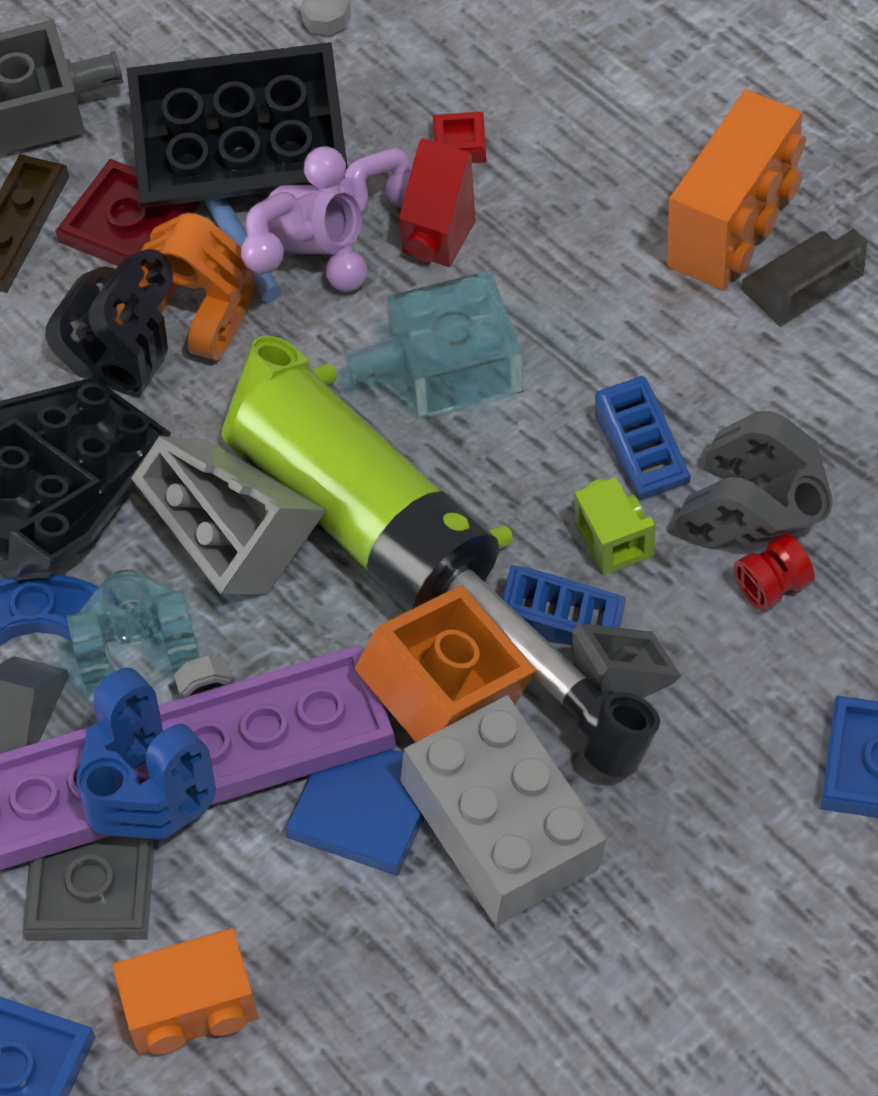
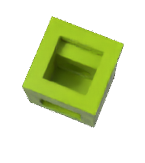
[574,477,655,575]

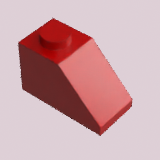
[399,138,476,267]

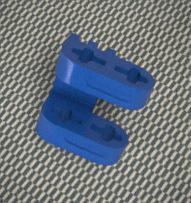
[77,667,216,840]

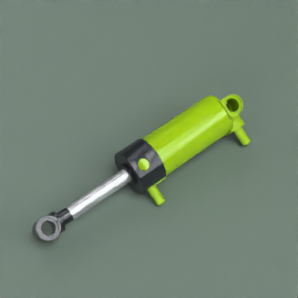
[221,336,660,778]

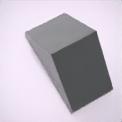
[572,623,681,698]
[0,656,69,754]

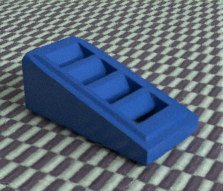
[595,376,691,501]
[503,565,625,645]

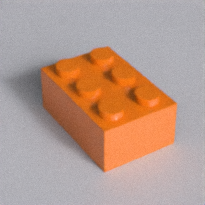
[667,89,806,291]

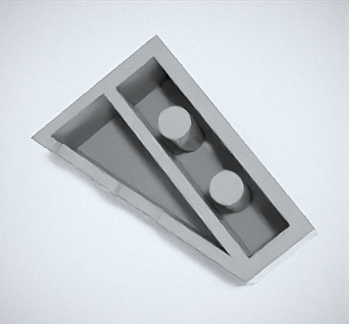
[131,436,326,594]

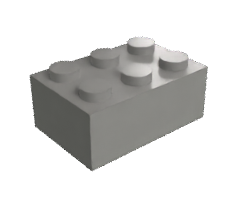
[400,695,607,926]

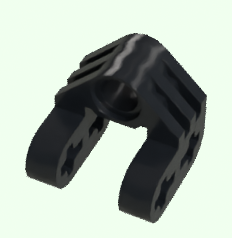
[45,249,173,396]

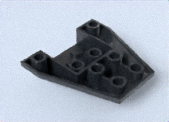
[0,377,171,579]

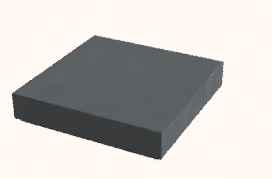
[23,836,156,941]

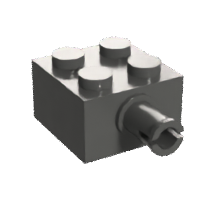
[0,19,124,154]

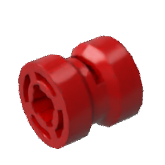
[734,533,815,611]

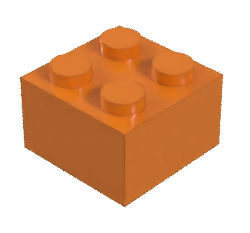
[354,585,536,742]

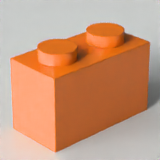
[112,927,259,1055]

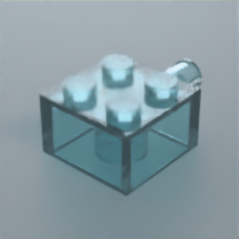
[344,270,524,419]

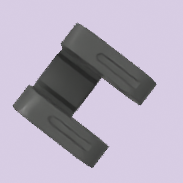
[675,411,833,548]

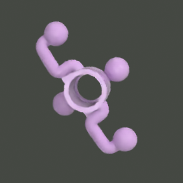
[241,146,412,292]

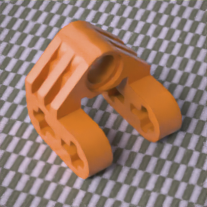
[115,213,255,361]

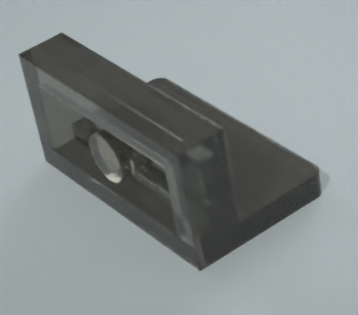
[742,228,868,327]

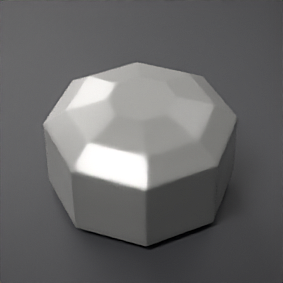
[300,0,351,36]
[174,655,233,699]

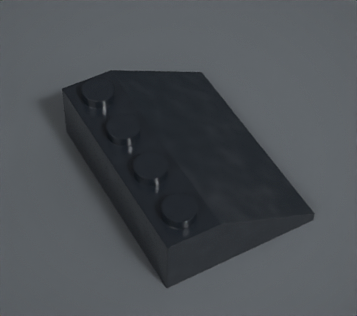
[127,42,348,208]

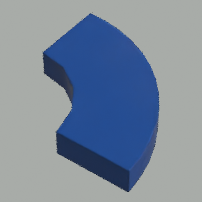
[0,574,115,646]

